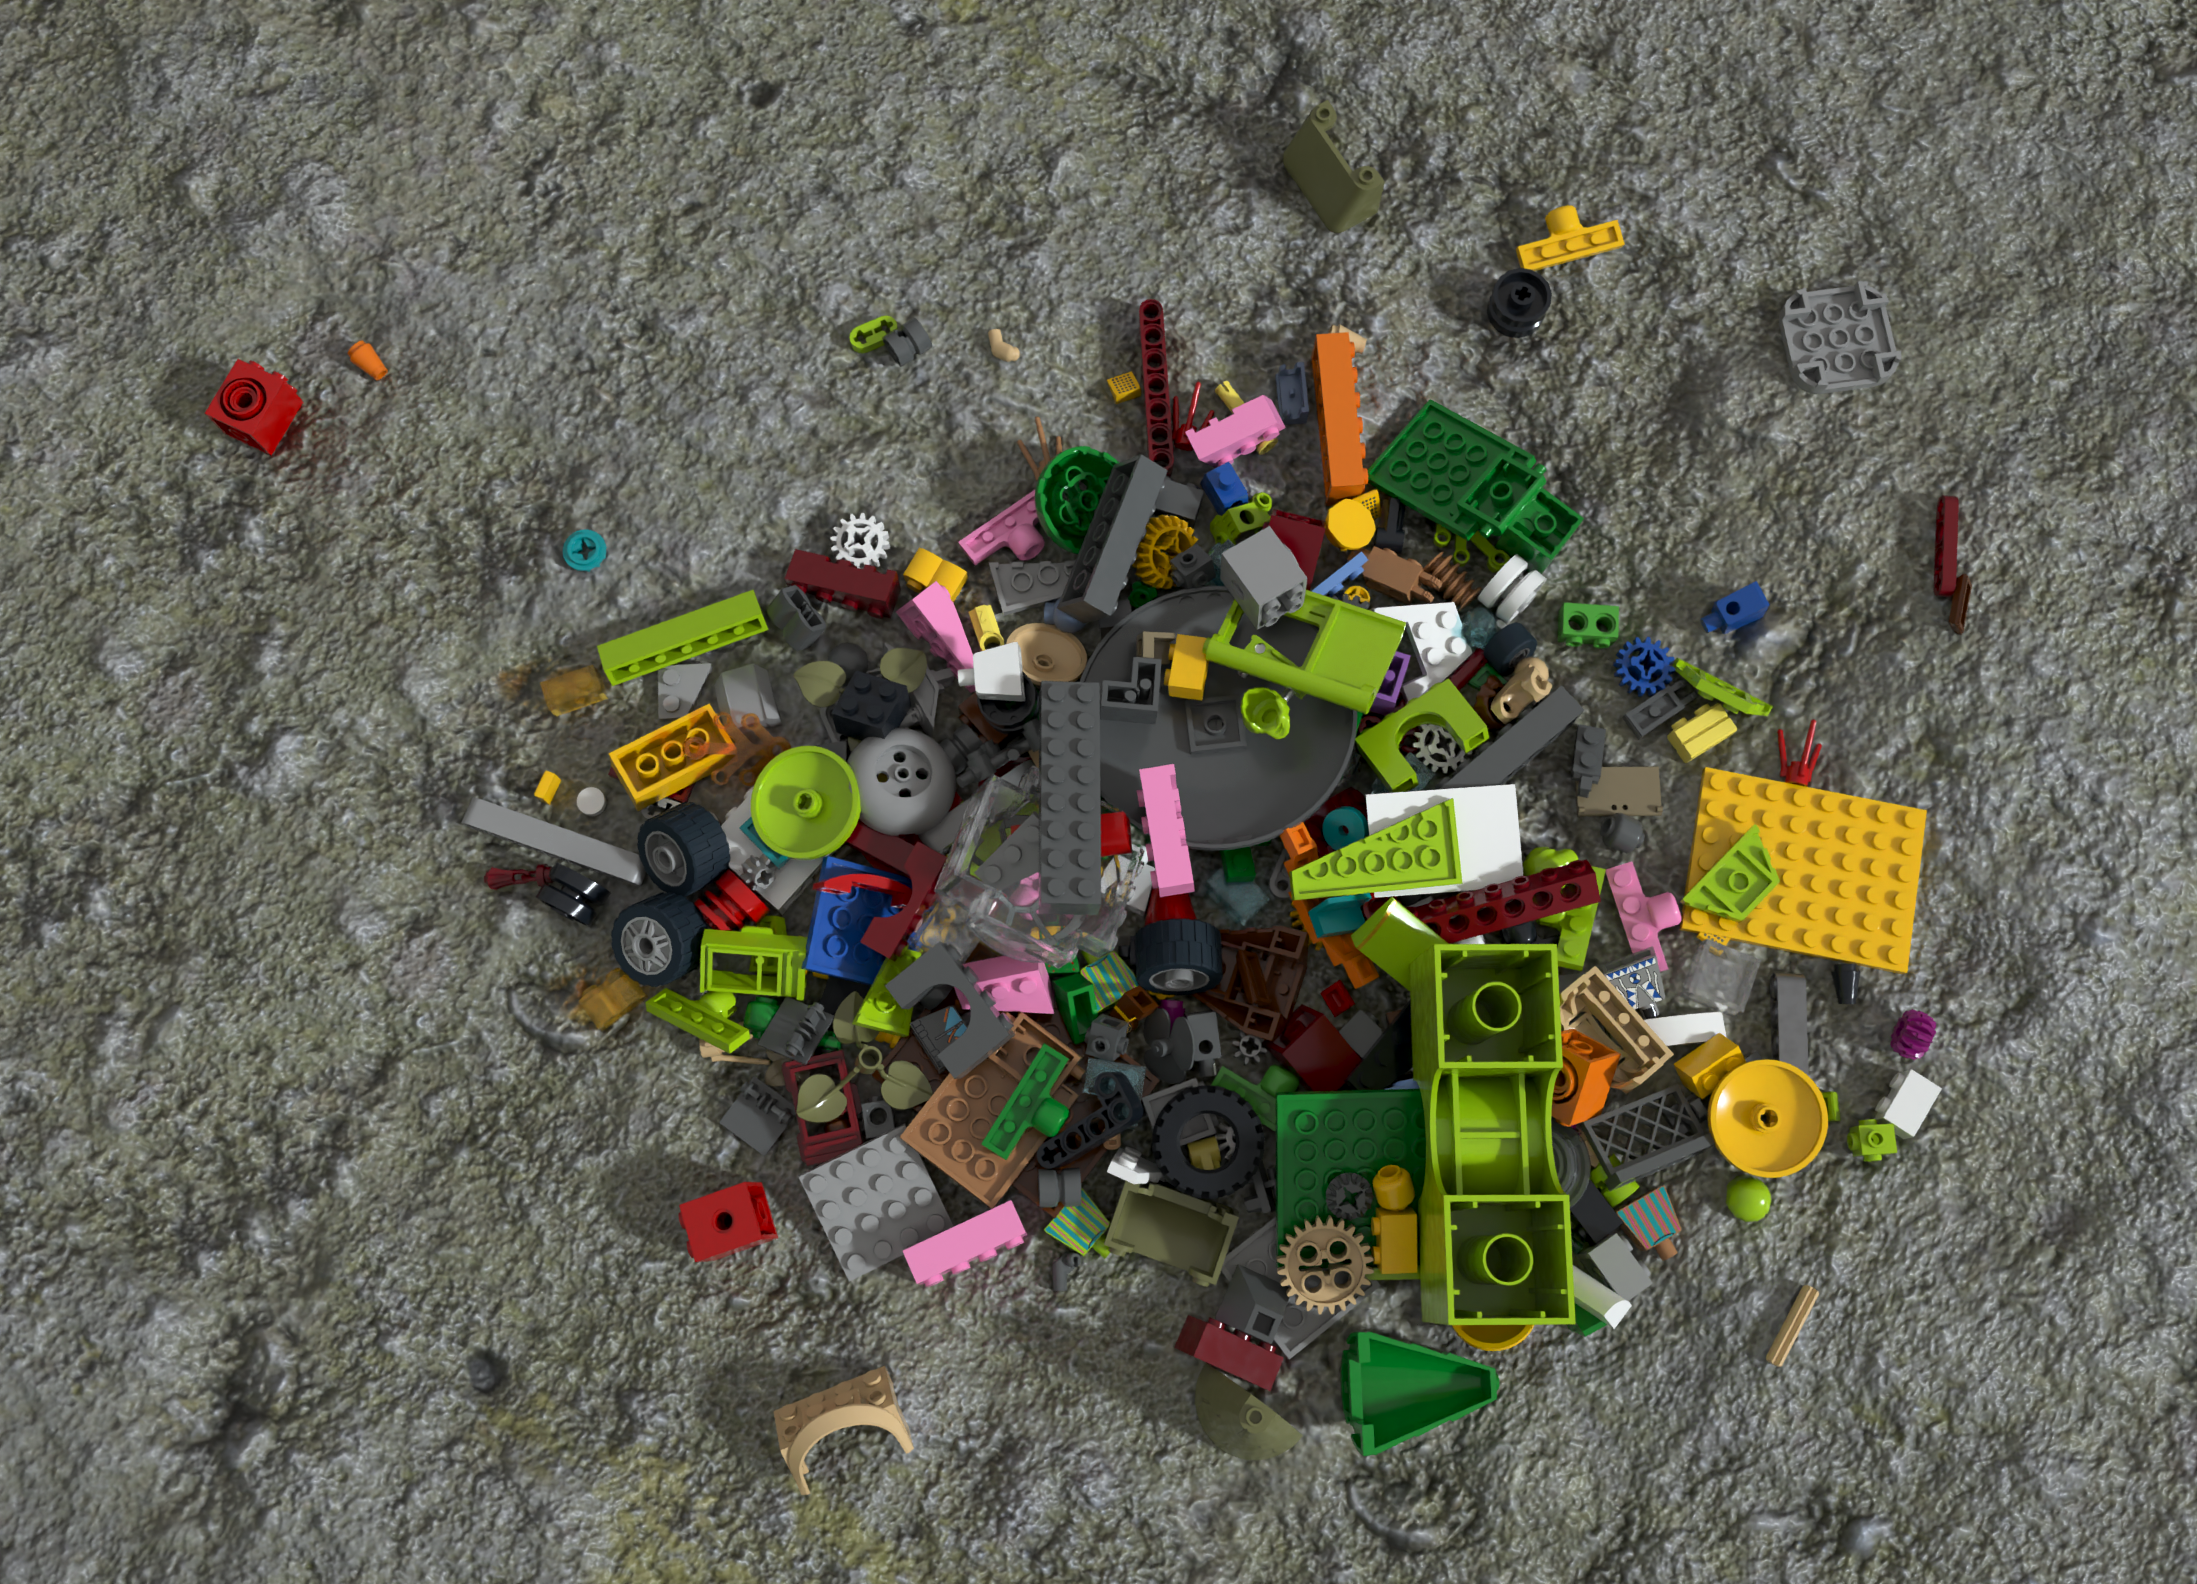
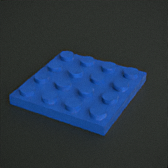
[802,856,925,985]

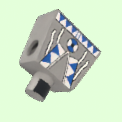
[1601,946,1665,1020]

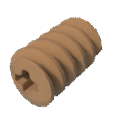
[1423,552,1482,612]

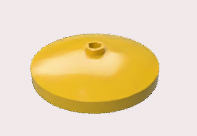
[1708,1059,1828,1178]

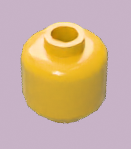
[1373,1165,1415,1211]

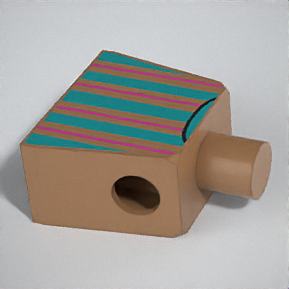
[1615,1185,1681,1261]

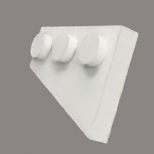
[1107,1147,1168,1184]

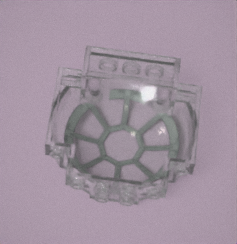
[934,765,1145,969]

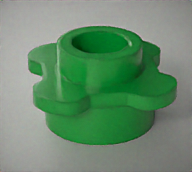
[1128,581,1158,609]

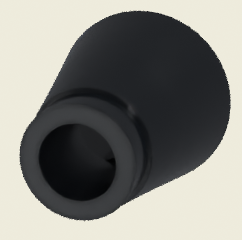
[1831,964,1860,1004]

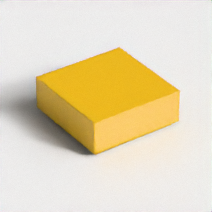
[534,770,561,805]

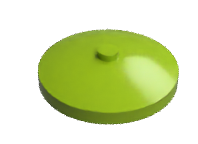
[751,746,861,860]

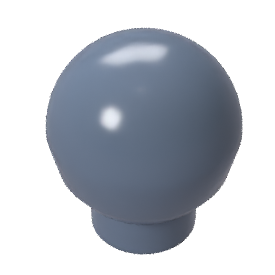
[1044,598,1087,633]

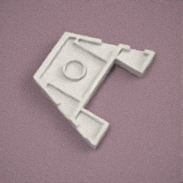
[1370,602,1472,703]

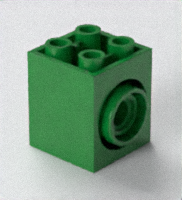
[1495,488,1584,574]

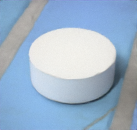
[577,787,607,816]

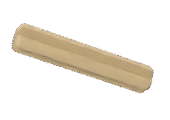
[1766,1285,1819,1367]

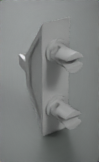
[866,642,954,738]

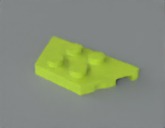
[1672,657,1773,716]
[1680,824,1780,923]

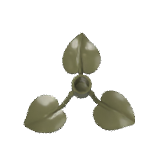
[793,648,927,753]
[796,991,933,1123]

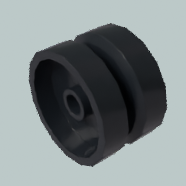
[1487,268,1552,338]
[535,863,611,927]

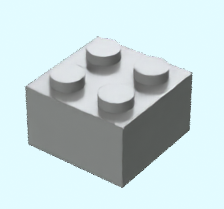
[1576,1233,1653,1301]

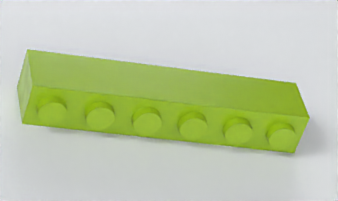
[597,590,769,686]

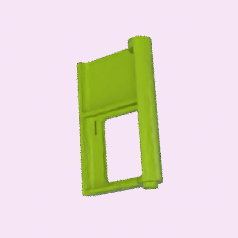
[1202,590,1406,714]

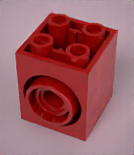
[204,359,303,456]
[678,1182,778,1262]

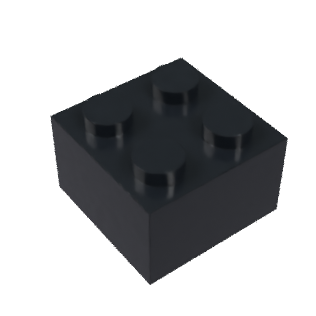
[831,670,911,741]

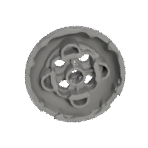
[847,728,956,836]

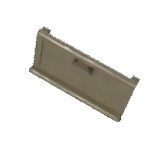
[1575,766,1663,817]

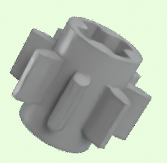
[740,854,777,890]
[1232,1031,1267,1066]

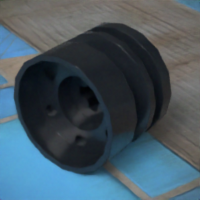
[977,672,1039,735]

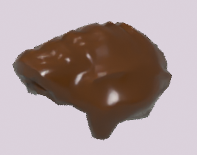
[1474,675,1510,732]

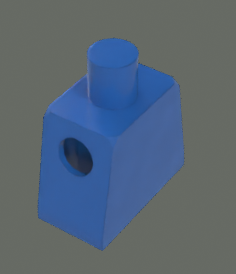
[1200,462,1248,518]
[1700,581,1770,634]

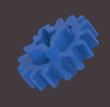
[1613,637,1676,697]

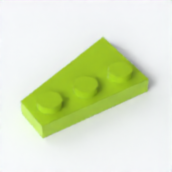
[852,949,921,1037]

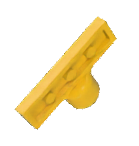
[1515,205,1625,271]

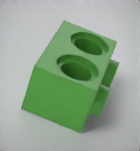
[1558,602,1619,648]

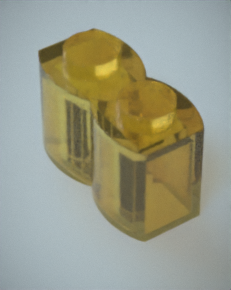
[578,967,648,1031]

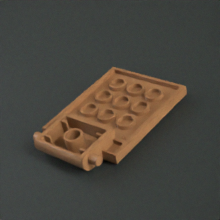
[900,1012,1086,1209]

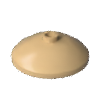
[1006,623,1087,686]

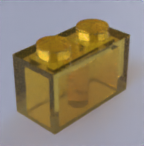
[540,665,608,717]

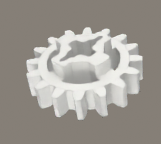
[830,513,890,569]
[1412,724,1472,773]

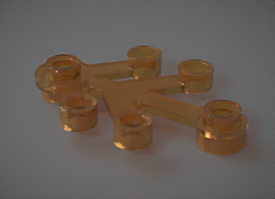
[682,712,791,786]

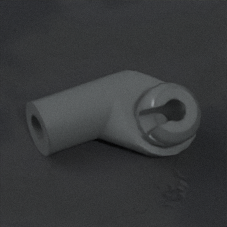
[1052,1250,1081,1291]

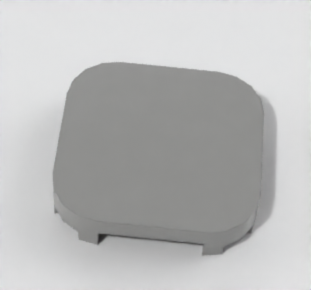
[1779,281,1901,394]

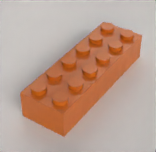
[1311,332,1368,506]

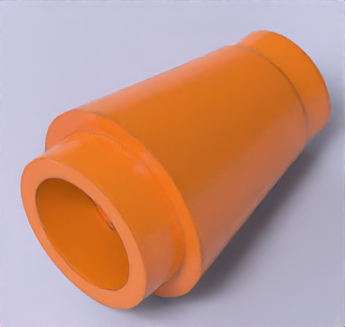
[347,340,388,381]

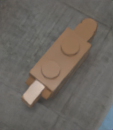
[1347,546,1442,605]

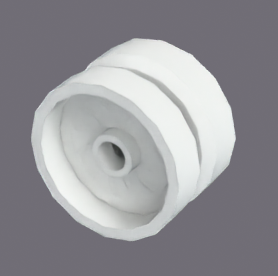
[1477,554,1547,624]

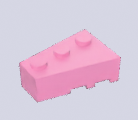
[1185,395,1286,468]
[954,951,1054,1014]

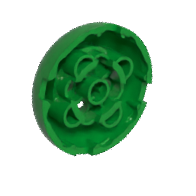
[1035,446,1119,555]

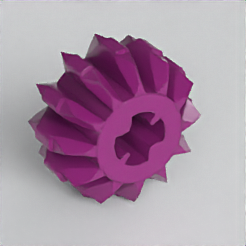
[1890,1009,1936,1060]

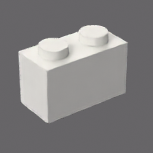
[1874,1069,1942,1139]

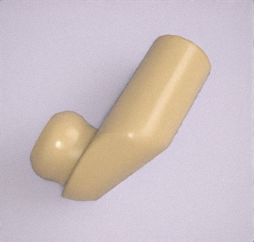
[988,329,1020,362]

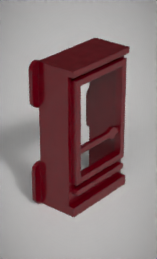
[782,1049,863,1166]

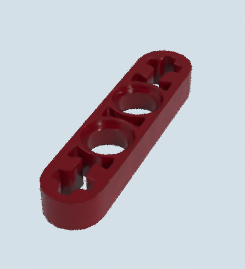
[1934,495,1959,597]

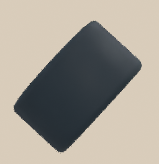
[1483,622,1537,675]

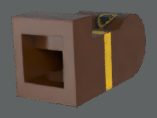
[1108,985,1159,1035]

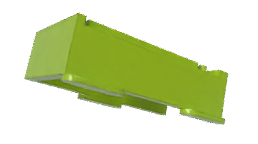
[700,926,808,1001]

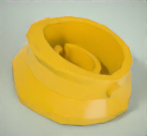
[1325,499,1376,551]

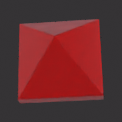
[1320,980,1355,1017]

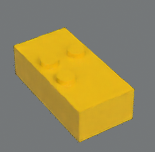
[608,703,738,811]

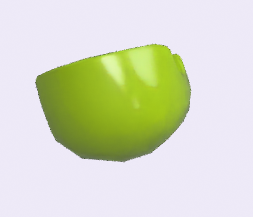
[1726,1175,1771,1222]

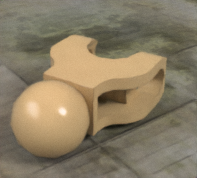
[1491,657,1552,724]

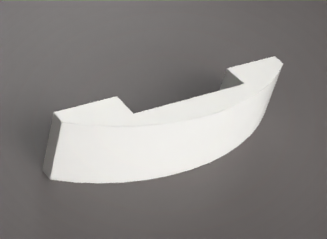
[1610,1012,1726,1050]

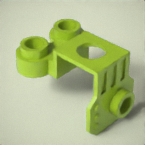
[1210,492,1272,553]

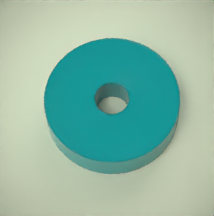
[1323,806,1369,850]

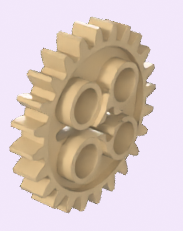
[1276,1215,1374,1314]

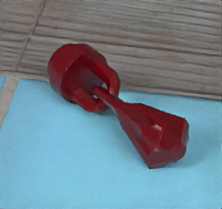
[484,864,553,890]

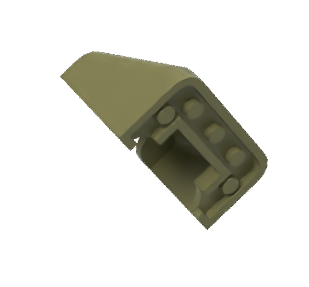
[1283,100,1385,233]
[1104,1180,1239,1287]

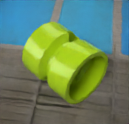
[1590,1153,1640,1208]

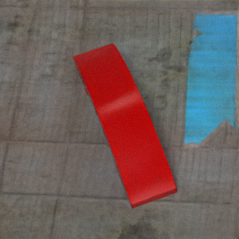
[813,874,929,911]

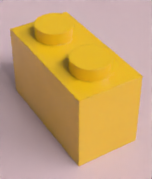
[1164,634,1209,701]
[1673,1033,1746,1099]
[1371,1206,1417,1274]

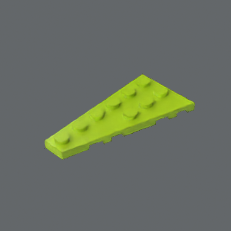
[1289,798,1463,900]

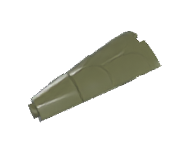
[1195,1363,1303,1460]

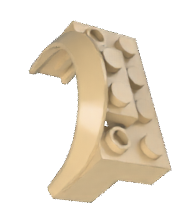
[1559,966,1674,1094]
[773,1366,914,1495]

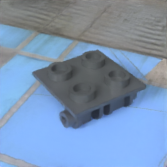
[757,997,834,1065]
[719,1076,796,1156]

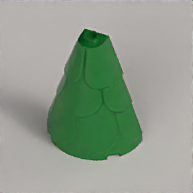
[1340,1331,1499,1456]

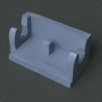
[1275,362,1309,425]

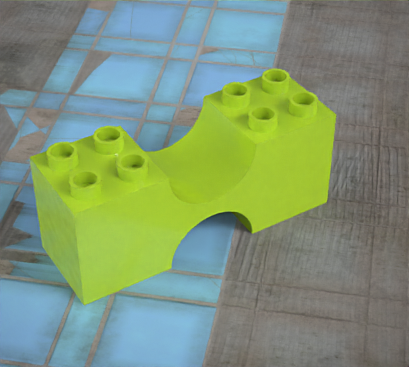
[1409,944,1576,1325]

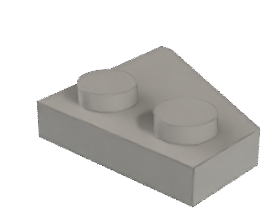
[658,663,713,722]

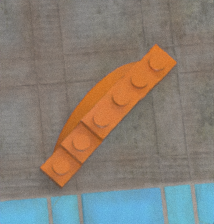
[1279,822,1379,989]

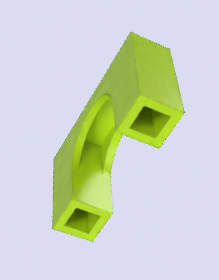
[1355,678,1489,793]

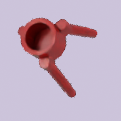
[1172,382,1215,451]
[1777,719,1822,787]

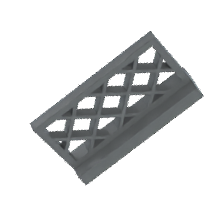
[1580,1084,1715,1192]

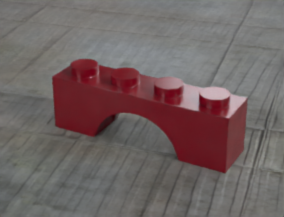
[860,841,952,962]

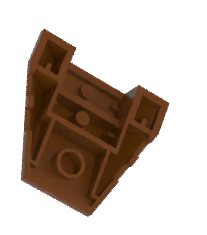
[1192,926,1309,1042]

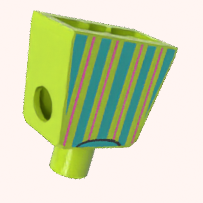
[1079,943,1139,1015]
[1044,1188,1111,1259]

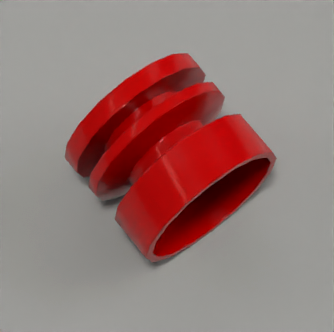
[694,869,770,931]

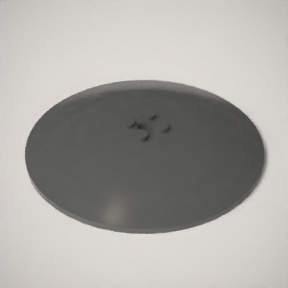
[1080,586,1357,851]

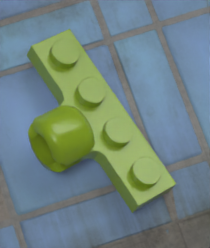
[1536,866,1606,972]
[645,988,750,1054]

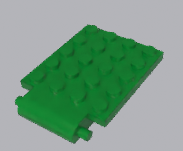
[1368,399,1546,541]

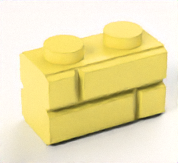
[1667,703,1737,763]

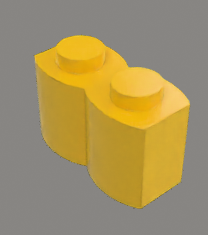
[903,547,968,603]

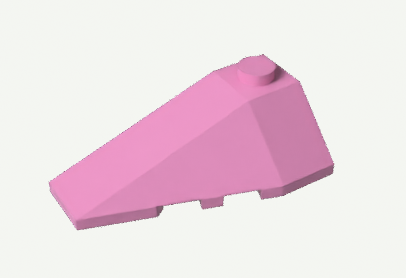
[896,581,975,693]

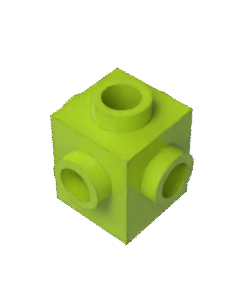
[1847,1119,1897,1162]

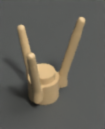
[699,1021,771,1065]

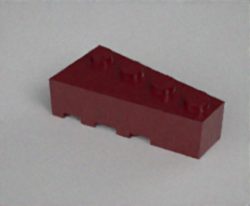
[784,549,901,619]

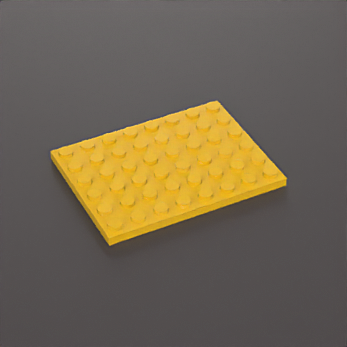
[1679,767,1927,975]

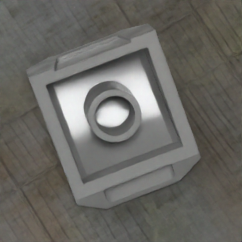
[714,664,782,739]

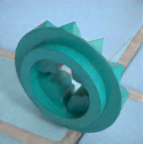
[563,529,607,572]

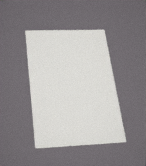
[1366,784,1523,898]

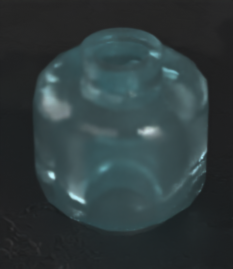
[1461,608,1497,648]

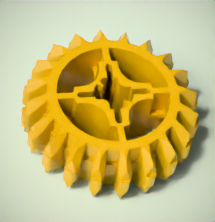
[1132,515,1199,589]

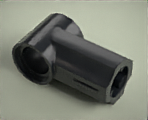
[1374,498,1406,554]

